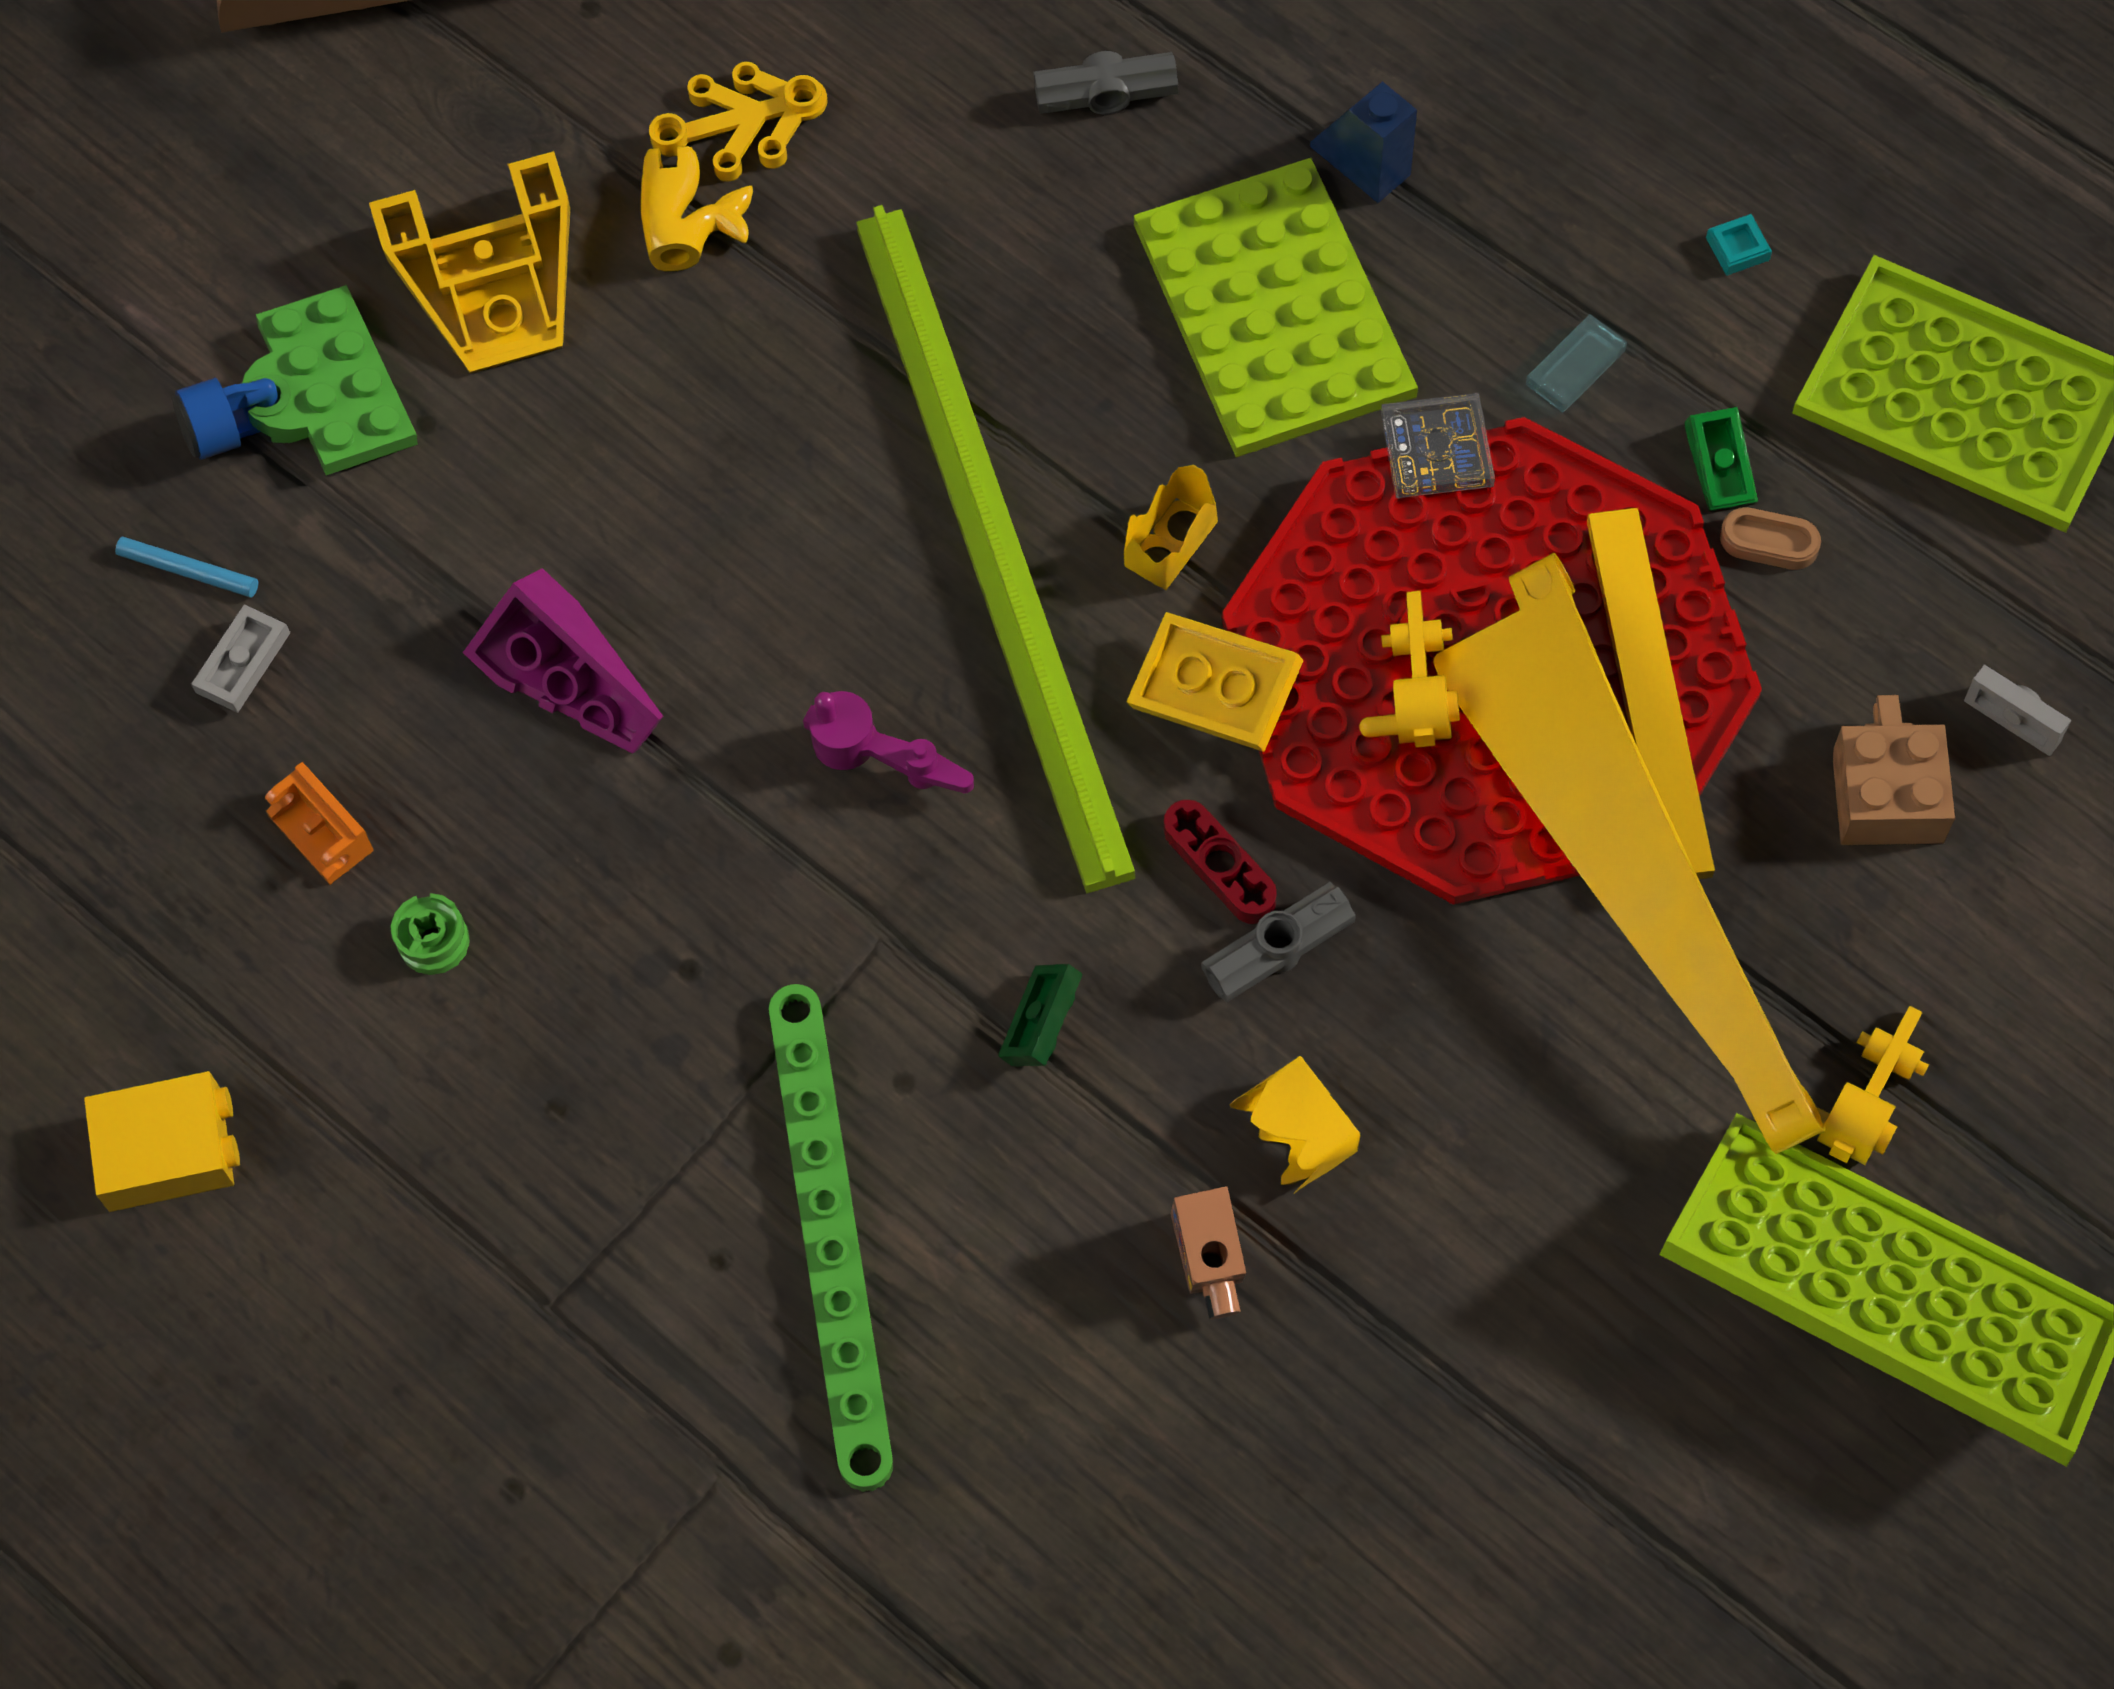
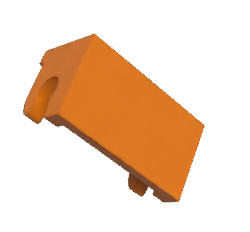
[265,762,374,885]

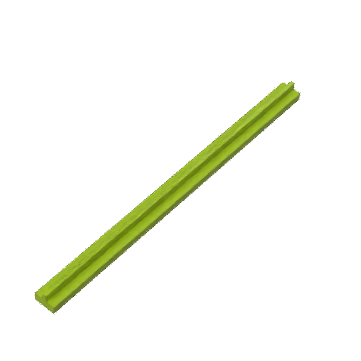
[856,205,1135,894]

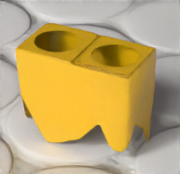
[1124,465,1218,590]
[1230,1056,1360,1194]

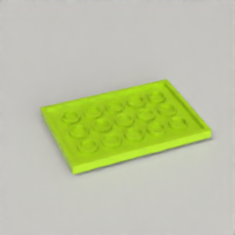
[1134,158,1418,457]
[1792,255,2114,533]

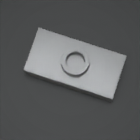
[191,604,290,713]
[1964,664,2071,756]

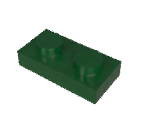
[998,964,1083,1066]

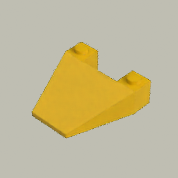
[369,151,570,374]

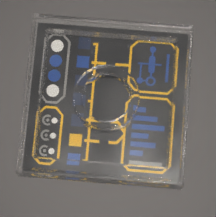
[1381,393,1495,498]

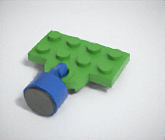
[172,285,418,475]

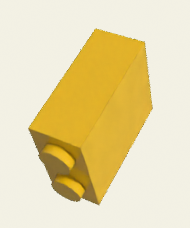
[84,1071,240,1212]

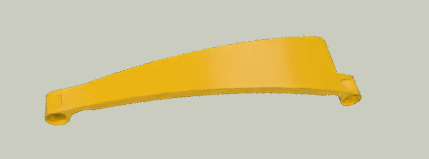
[1433,553,1825,1154]

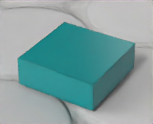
[1706,214,1772,276]

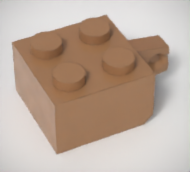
[1833,695,1955,845]

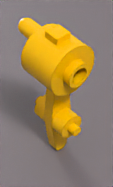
[1359,591,1460,747]
[1817,1006,1929,1165]

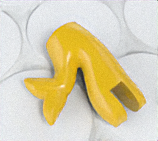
[641,146,753,271]

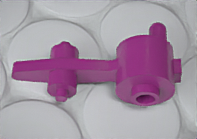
[803,691,974,793]

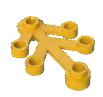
[649,62,827,181]

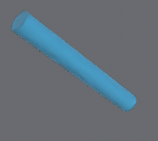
[115,536,258,598]

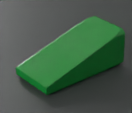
[1684,407,1758,512]

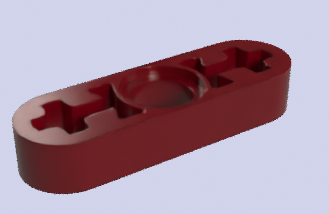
[1164,799,1277,924]

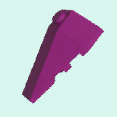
[463,568,664,754]

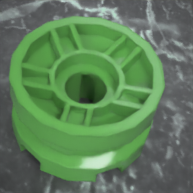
[391,893,470,975]

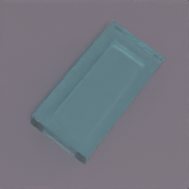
[1526,314,1627,413]

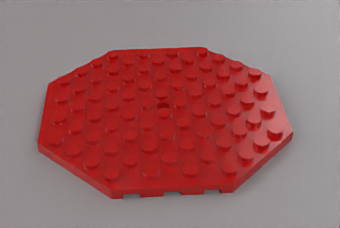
[1222,417,1762,905]

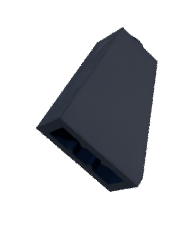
[1310,81,1417,203]

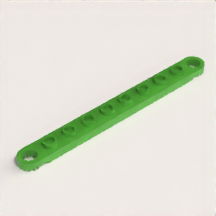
[769,984,893,1492]

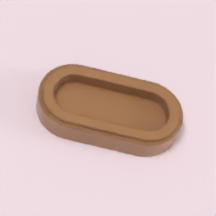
[1720,507,1821,570]

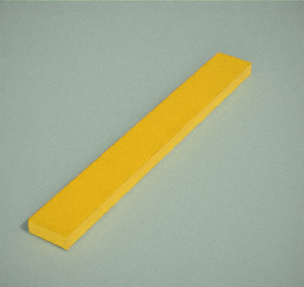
[1587,508,1715,879]

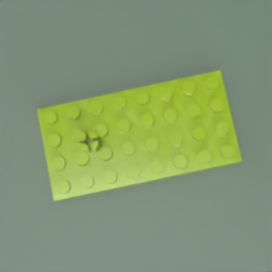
[1659,1113,2114,1467]

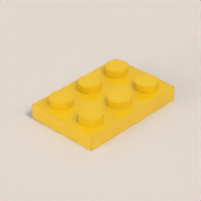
[1126,612,1304,752]

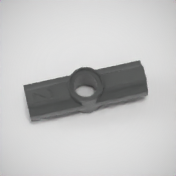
[1033,51,1178,115]
[1201,882,1356,1003]

